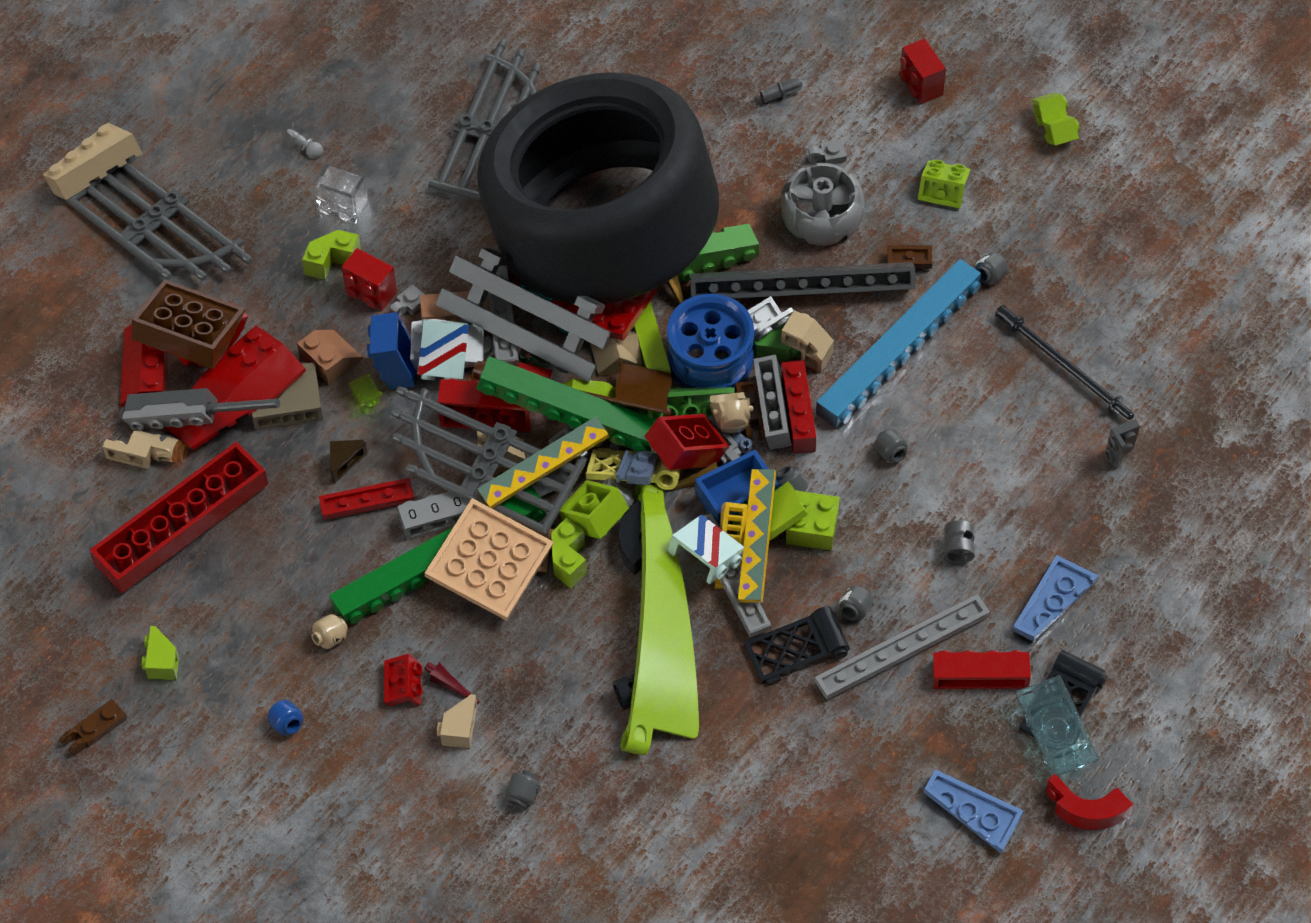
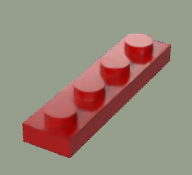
[318,478,414,520]

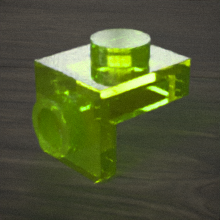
[348,373,383,409]

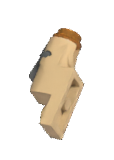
[103,429,188,469]

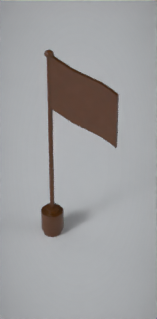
[473,360,672,416]

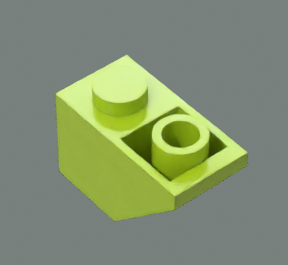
[142,626,179,680]

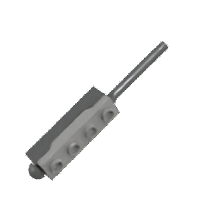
[119,388,280,431]

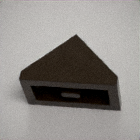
[330,439,368,484]

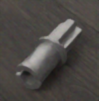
[759,77,803,103]

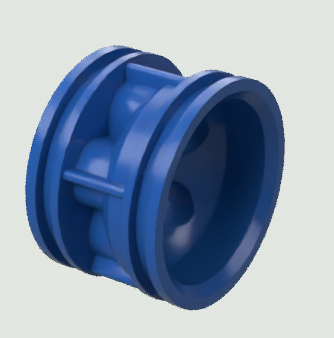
[667,294,754,391]

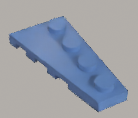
[1013,555,1099,641]
[924,769,1023,854]

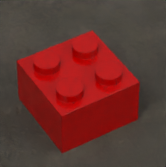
[899,38,946,104]
[342,248,397,311]

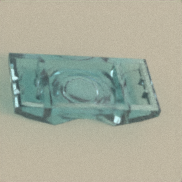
[1015,675,1099,776]

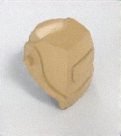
[710,392,753,433]

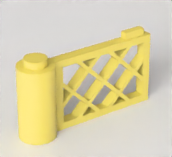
[586,448,681,490]

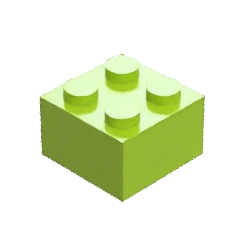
[559,480,629,539]
[786,490,840,551]

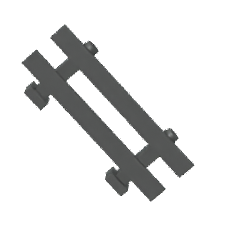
[435,248,611,382]

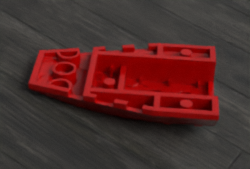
[164,325,306,450]

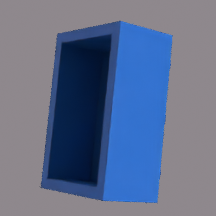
[367,312,416,390]
[695,450,779,527]

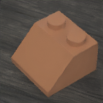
[297,330,363,385]

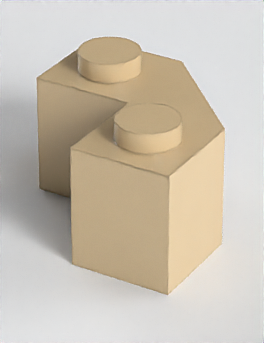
[781,310,834,373]

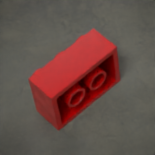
[644,414,729,470]

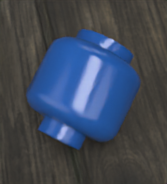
[267,700,303,736]

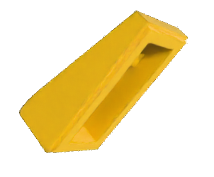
[720,502,748,546]

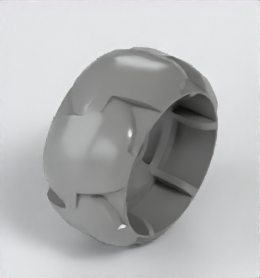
[780,163,865,246]

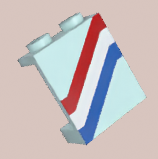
[416,319,469,380]
[667,515,744,584]

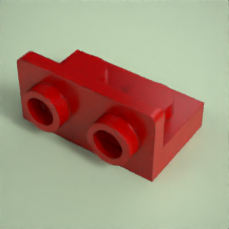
[384,653,423,706]

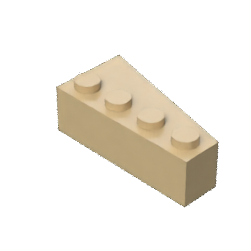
[43,123,143,200]

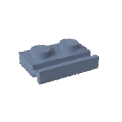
[616,450,659,485]

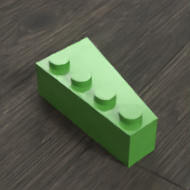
[677,224,759,282]

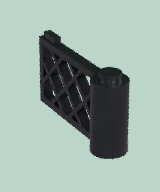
[744,606,850,686]
[1019,649,1108,751]

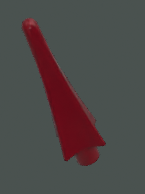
[424,662,480,704]

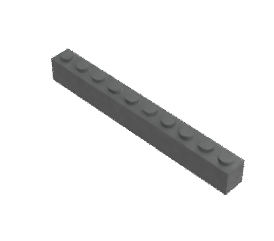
[690,262,916,298]

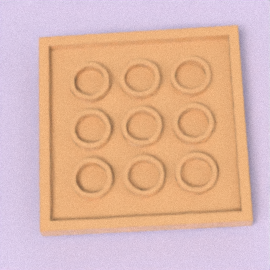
[425,498,554,621]

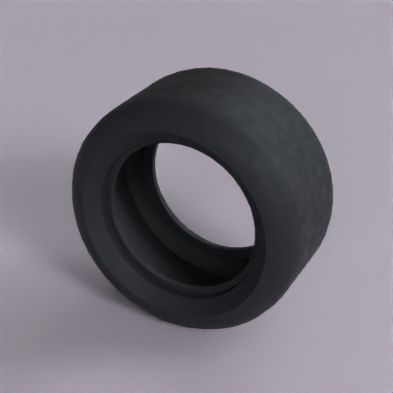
[477,72,719,304]

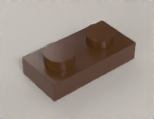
[887,245,932,269]

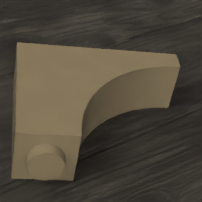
[252,362,323,430]

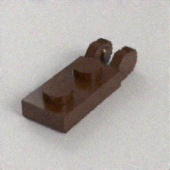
[735,380,766,440]
[59,699,127,755]

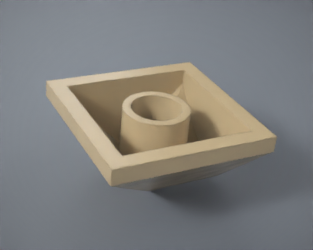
[590,329,643,376]

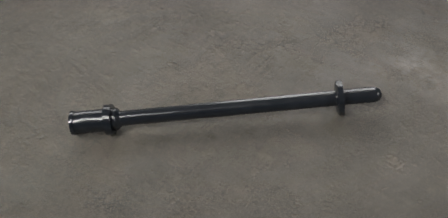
[995,305,1134,420]

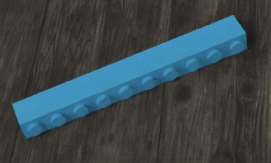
[816,259,981,429]

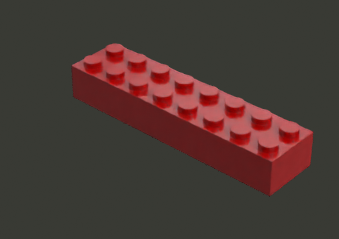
[89,441,268,593]

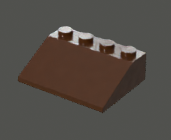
[132,279,245,369]

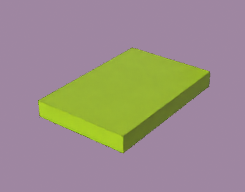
[732,481,808,544]

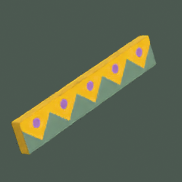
[478,417,609,508]
[738,469,776,603]

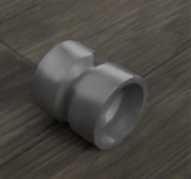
[944,520,975,564]

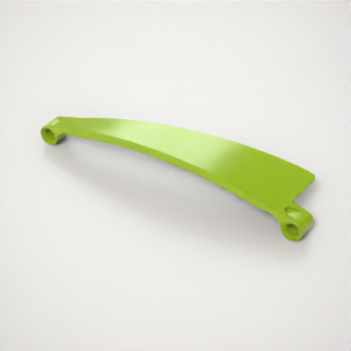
[620,483,699,756]

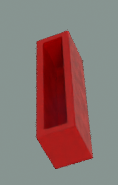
[781,360,816,454]
[932,650,1031,689]

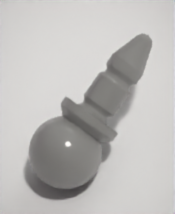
[287,129,323,159]

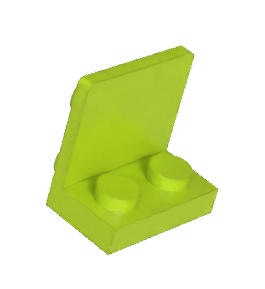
[917,160,971,208]

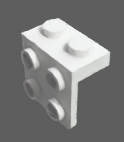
[748,296,794,341]

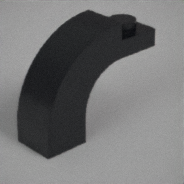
[619,501,642,575]

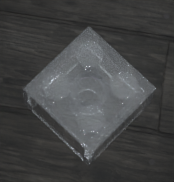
[313,164,368,223]

